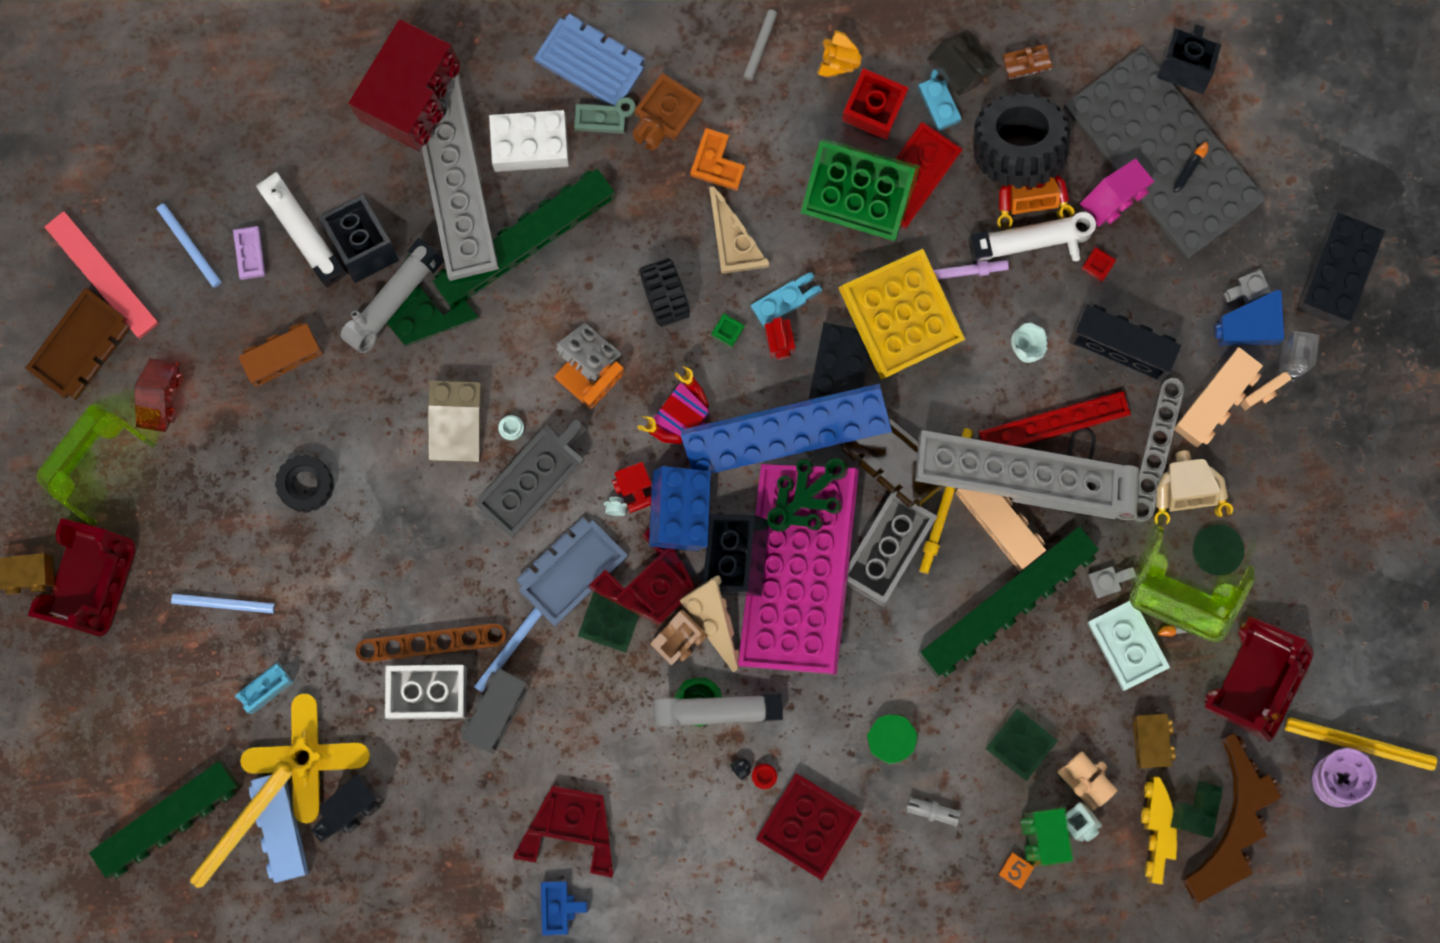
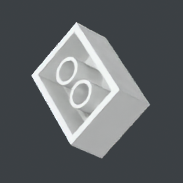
[489,110,569,172]
[385,665,467,720]

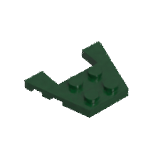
[386,254,479,347]

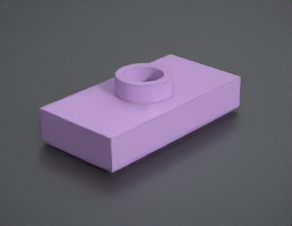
[233,226,266,280]

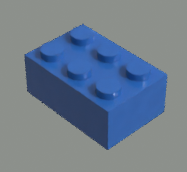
[649,466,711,551]

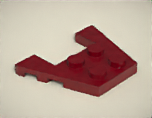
[588,528,696,625]
[513,786,614,878]

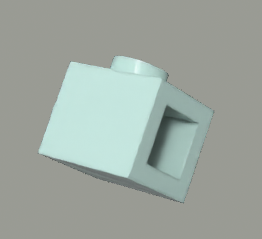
[1066,803,1103,842]

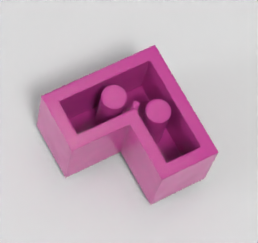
[1080,159,1154,227]

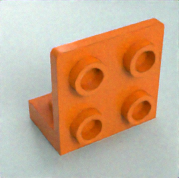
[555,361,625,410]

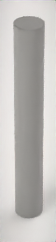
[743,9,778,81]

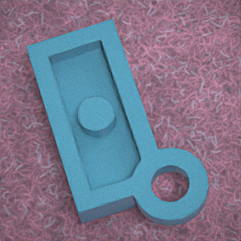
[918,67,961,131]

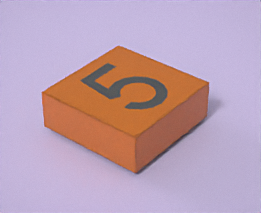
[998,853,1034,889]

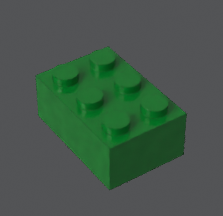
[1020,808,1073,866]

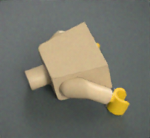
[1153,450,1233,525]

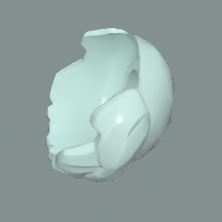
[1011,323,1048,363]

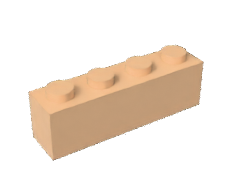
[1174,347,1263,447]
[955,489,1046,572]

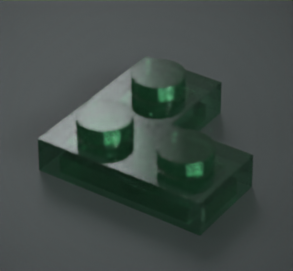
[1170,781,1223,839]

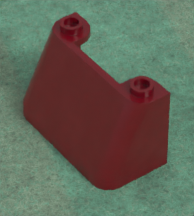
[28,518,135,637]
[1204,616,1314,742]

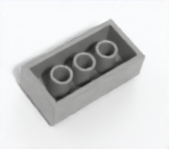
[847,492,937,607]

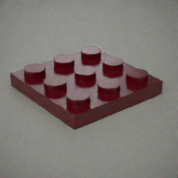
[755,773,862,881]

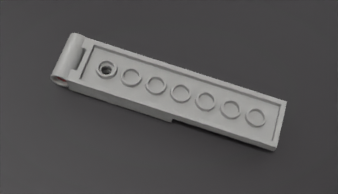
[422,73,499,281]
[915,430,1139,520]

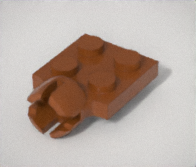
[633,73,703,150]

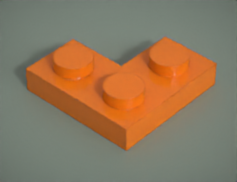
[690,128,745,191]

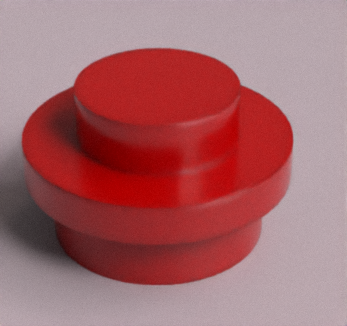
[752,763,777,789]

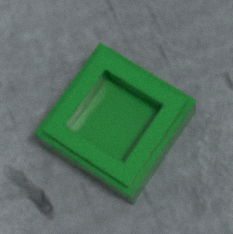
[711,313,745,348]

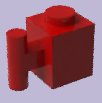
[764,317,795,360]
[611,462,652,514]

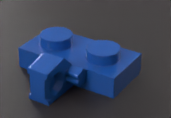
[541,881,588,935]

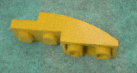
[1141,777,1177,884]

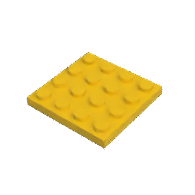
[838,249,965,380]

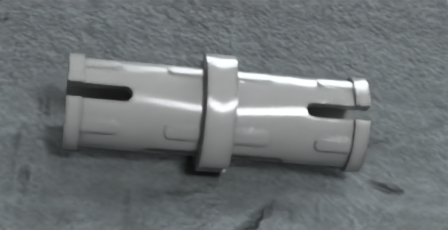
[906,796,961,827]

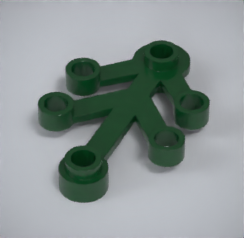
[767,458,848,532]

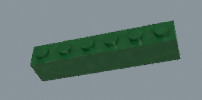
[88,761,241,879]

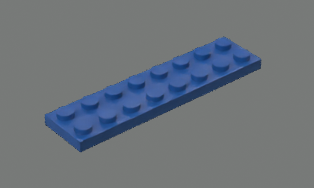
[681,384,892,474]

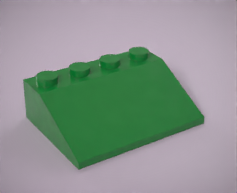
[800,139,920,241]

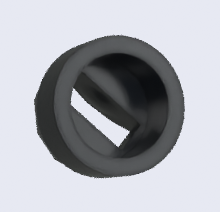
[729,758,751,781]

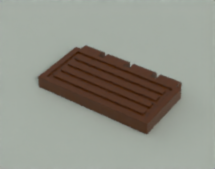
[25,288,131,400]

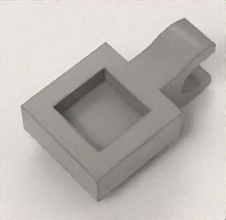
[1223,270,1271,303]
[1088,566,1137,599]

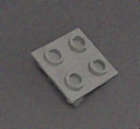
[556,322,622,382]

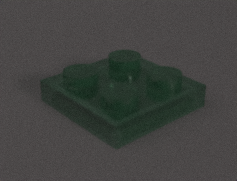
[578,591,640,654]
[985,708,1058,782]

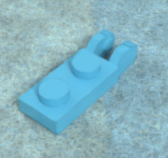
[751,272,823,328]

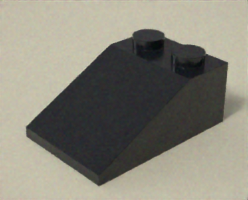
[319,195,399,283]

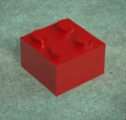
[842,68,909,140]

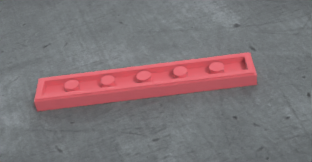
[44,211,159,339]

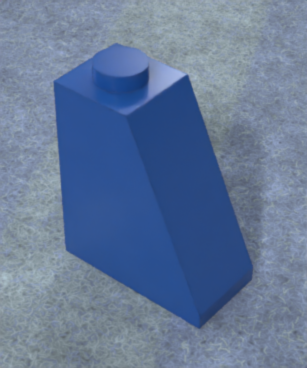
[1214,290,1284,346]

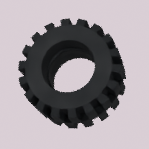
[639,258,690,327]

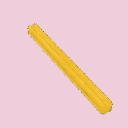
[1285,717,1437,770]
[190,765,292,888]

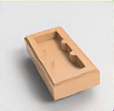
[1240,372,1291,411]

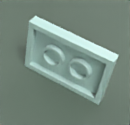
[1087,599,1170,691]

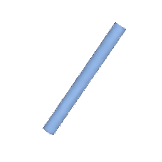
[157,203,221,288]
[171,594,275,614]
[474,608,542,692]

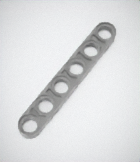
[1134,378,1184,522]

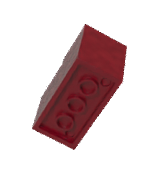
[348,19,460,152]

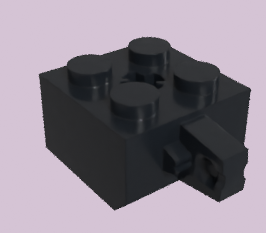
[1156,24,1222,94]
[311,774,384,842]

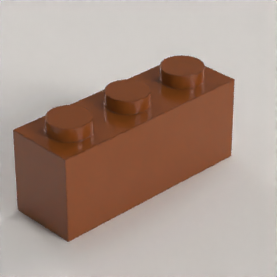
[238,323,324,388]

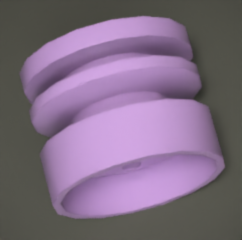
[1311,748,1377,808]

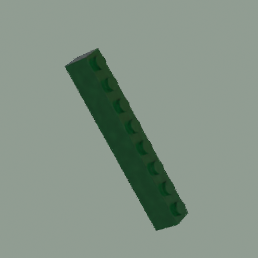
[432,168,616,309]
[918,526,1099,678]

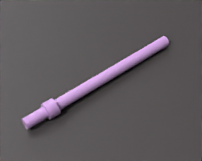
[933,260,1009,279]

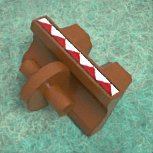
[1002,44,1052,79]

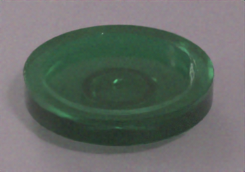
[1192,525,1244,576]

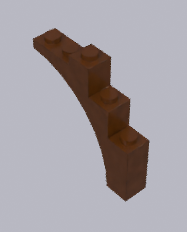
[1181,733,1282,904]

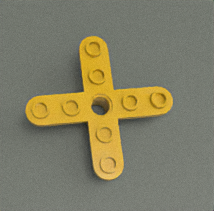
[240,694,370,823]

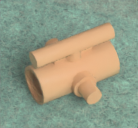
[1057,751,1118,811]

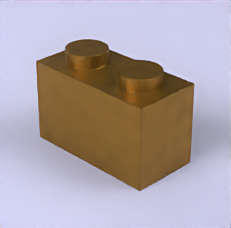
[0,553,55,595]
[1132,714,1175,769]

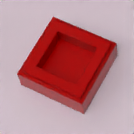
[1081,247,1116,282]

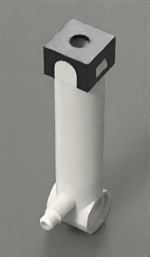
[256,172,347,288]
[968,212,1096,264]

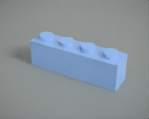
[249,775,309,883]

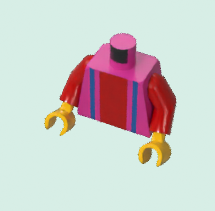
[637,366,709,444]

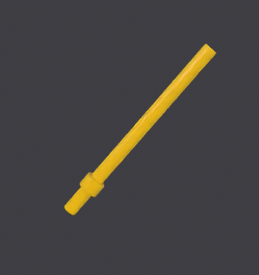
[919,428,974,574]

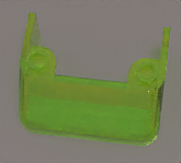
[36,404,156,525]
[1130,525,1255,643]

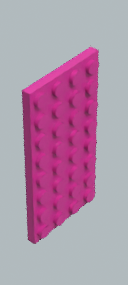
[738,464,859,675]

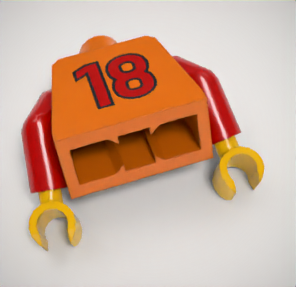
[997,175,1074,228]

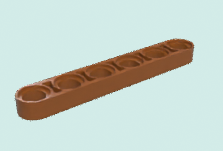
[355,623,507,663]

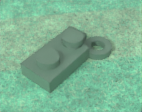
[574,97,636,134]

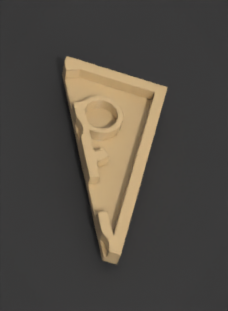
[709,187,769,274]
[680,575,740,672]

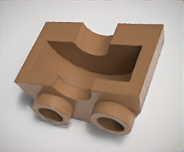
[650,610,708,666]

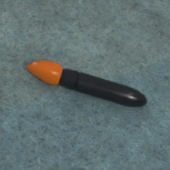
[1173,142,1209,193]

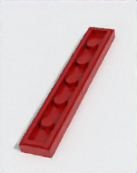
[978,391,1131,447]

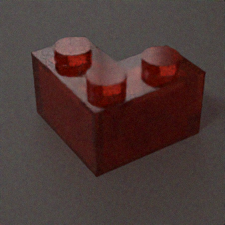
[134,358,183,432]

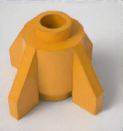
[817,30,862,77]

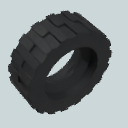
[275,455,334,513]

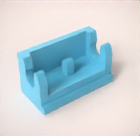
[235,662,294,714]

